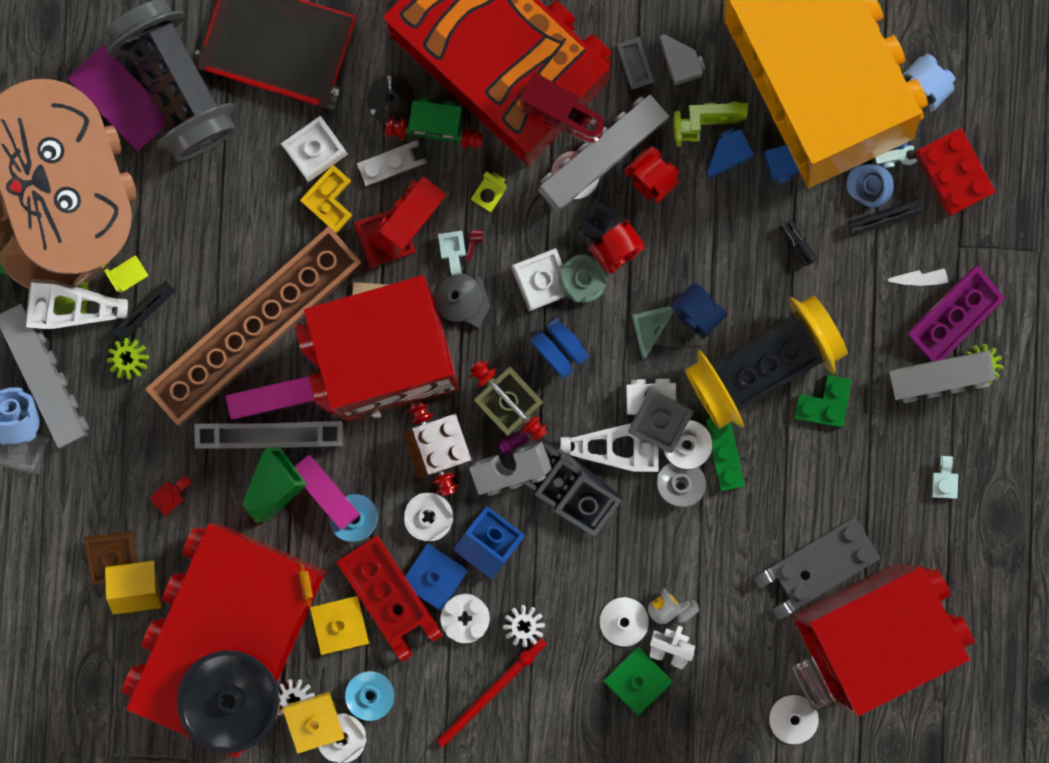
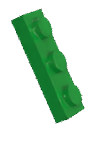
[705,419,745,491]

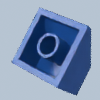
[453,506,525,579]

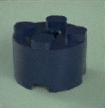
[670,282,728,340]

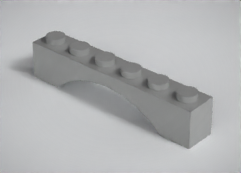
[195,421,345,449]

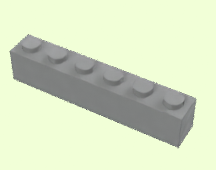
[538,94,669,213]
[0,304,89,449]

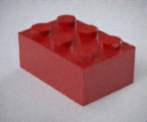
[914,127,996,218]
[372,176,447,261]

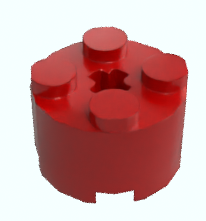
[624,146,679,204]
[588,220,646,276]

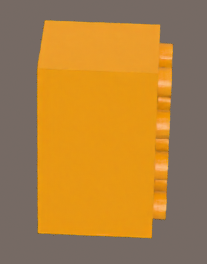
[723,0,928,189]

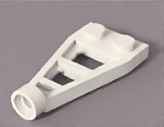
[25,279,128,329]
[560,423,658,472]

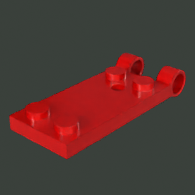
[337,535,443,662]

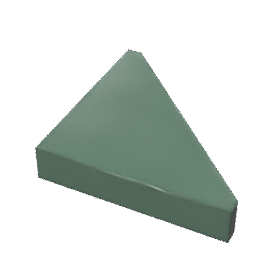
[631,306,674,359]

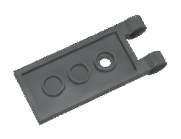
[753,517,880,620]

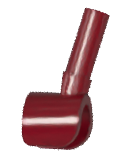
[464,229,484,262]

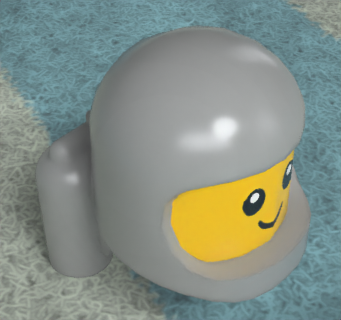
[648,588,699,624]

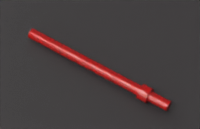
[436,637,547,747]

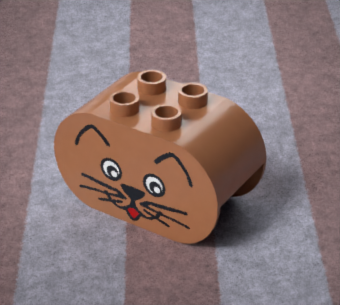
[0,79,136,289]

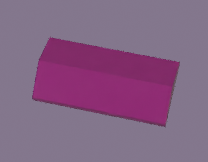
[907,265,1005,362]

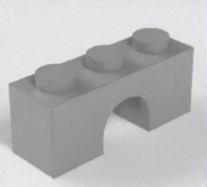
[469,442,552,496]

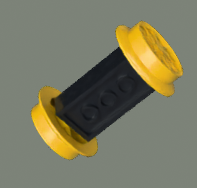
[685,295,848,429]

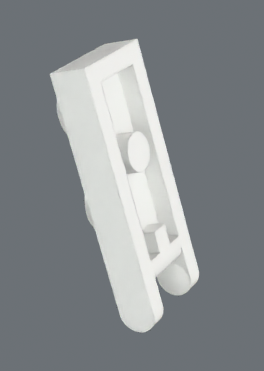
[357,140,427,187]

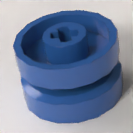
[529,317,590,380]

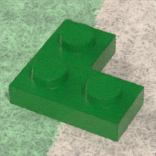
[794,375,852,428]

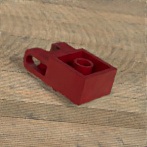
[520,72,604,144]

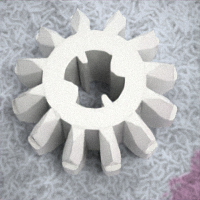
[503,605,545,647]
[278,679,315,715]

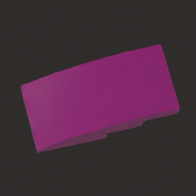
[68,45,166,151]

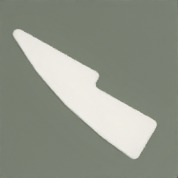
[888,269,948,286]

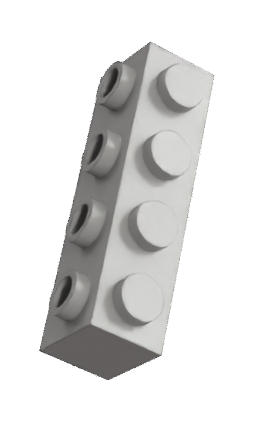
[889,350,996,403]

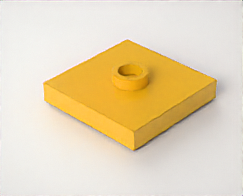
[310,596,369,655]
[282,692,345,754]

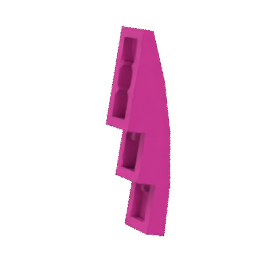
[225,377,315,420]

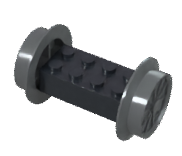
[105,0,236,162]

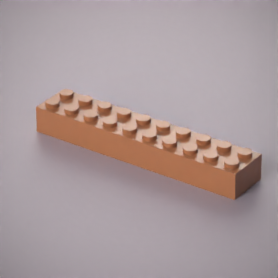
[145,226,363,426]

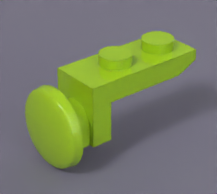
[673,101,748,147]

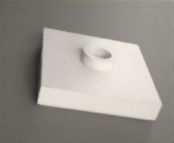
[281,116,348,182]
[511,248,566,311]

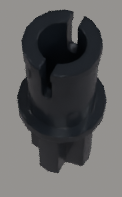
[779,219,817,266]

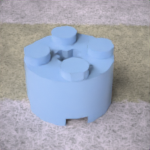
[902,54,956,112]
[0,388,40,444]

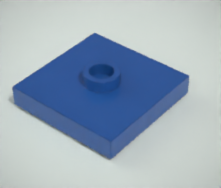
[405,543,468,611]

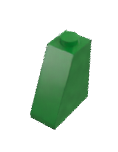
[243,446,307,523]

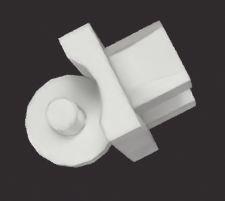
[650,625,695,669]

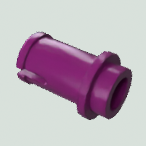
[497,428,530,455]

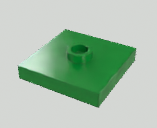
[603,646,673,716]

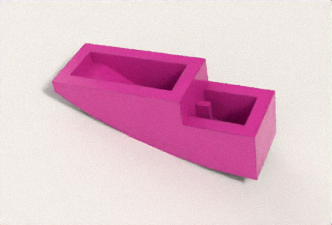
[295,454,360,530]

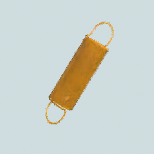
[299,564,313,606]

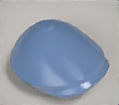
[847,164,894,207]

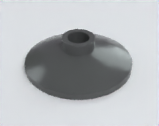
[435,274,482,322]

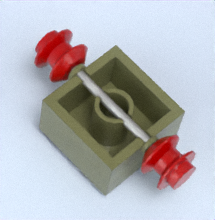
[470,360,548,442]

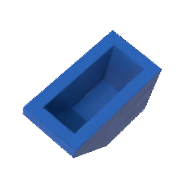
[706,128,753,179]

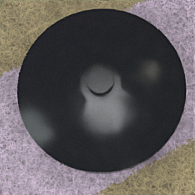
[177,650,280,753]

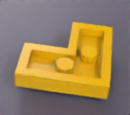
[300,165,353,234]

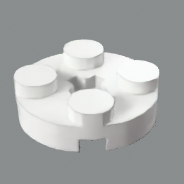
[404,493,453,541]
[441,594,490,643]
[318,713,367,763]

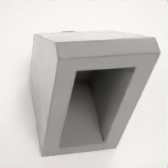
[659,34,705,86]

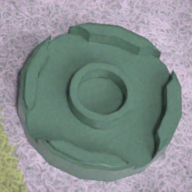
[559,254,607,303]

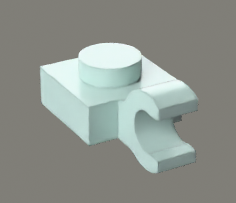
[871,146,917,169]
[438,231,466,275]
[931,456,958,498]

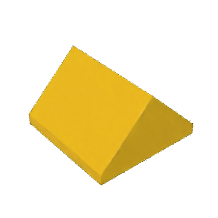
[105,561,162,614]

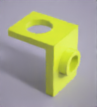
[471,171,507,212]
[104,256,149,293]

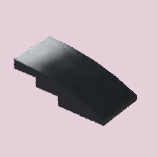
[524,437,623,537]

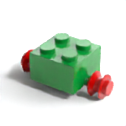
[385,98,484,152]

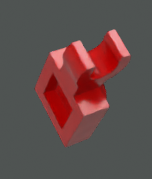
[149,476,193,516]

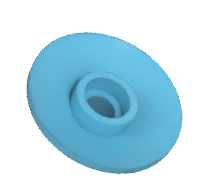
[330,494,378,542]
[345,671,394,721]

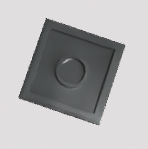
[628,388,694,454]

